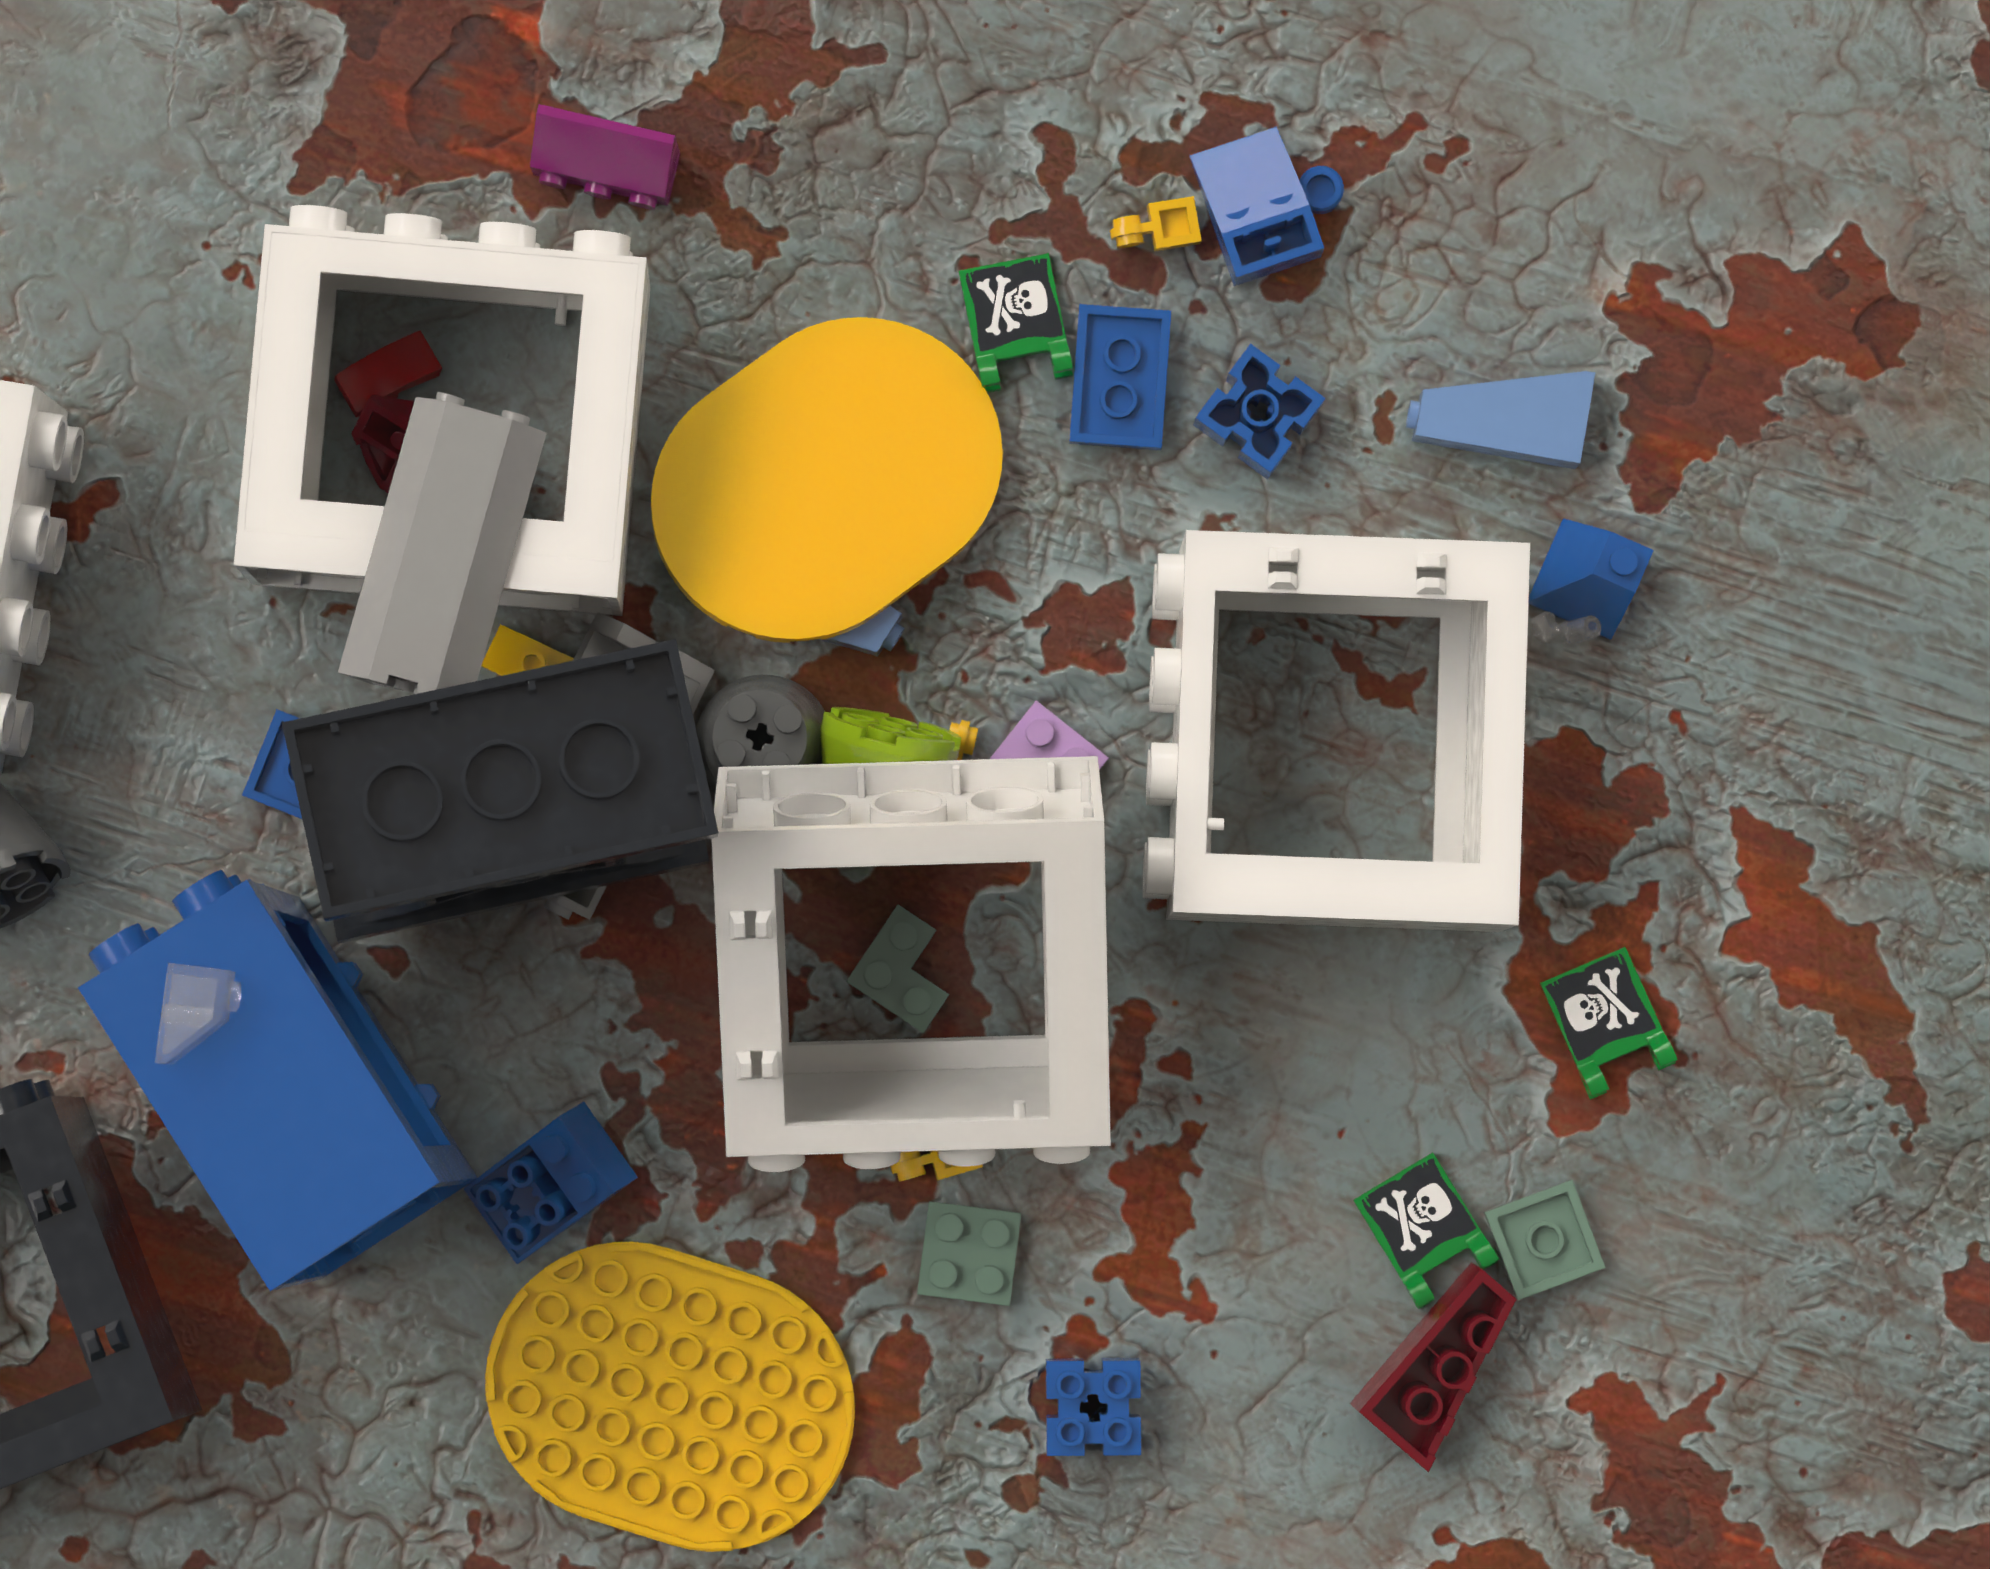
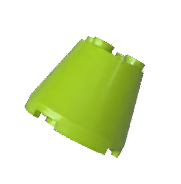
[820,707,961,764]

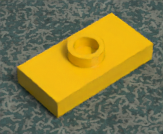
[481,624,574,676]

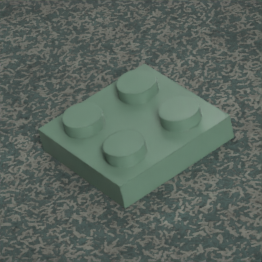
[1483,1180,1606,1300]
[917,1201,1021,1306]

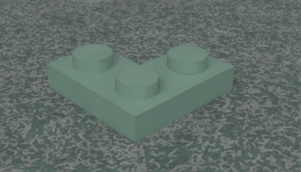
[846,905,949,1033]

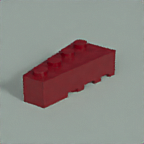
[1349,1262,1517,1473]

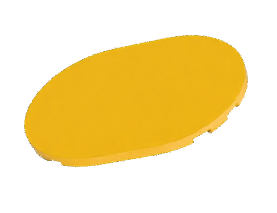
[650,317,1003,643]
[485,1241,855,1552]

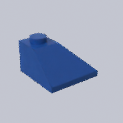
[1528,518,1654,640]

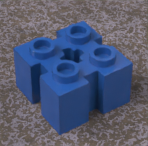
[1193,343,1325,480]
[1046,1358,1141,1456]

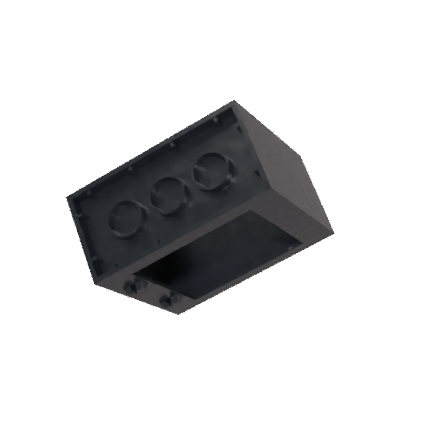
[0,1079,202,1489]

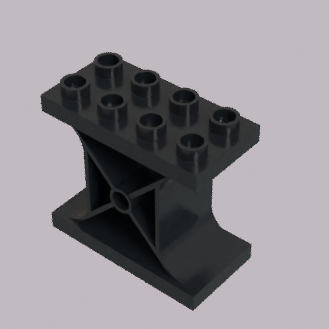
[282,639,719,944]

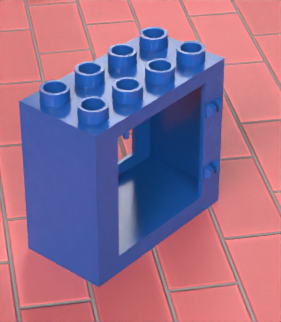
[78,870,478,1291]

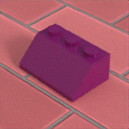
[530,104,680,210]

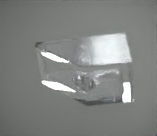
[155,963,241,1065]

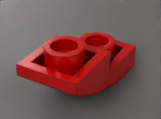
[334,330,442,417]

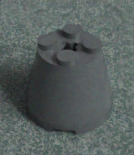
[696,675,825,793]
[0,782,71,929]

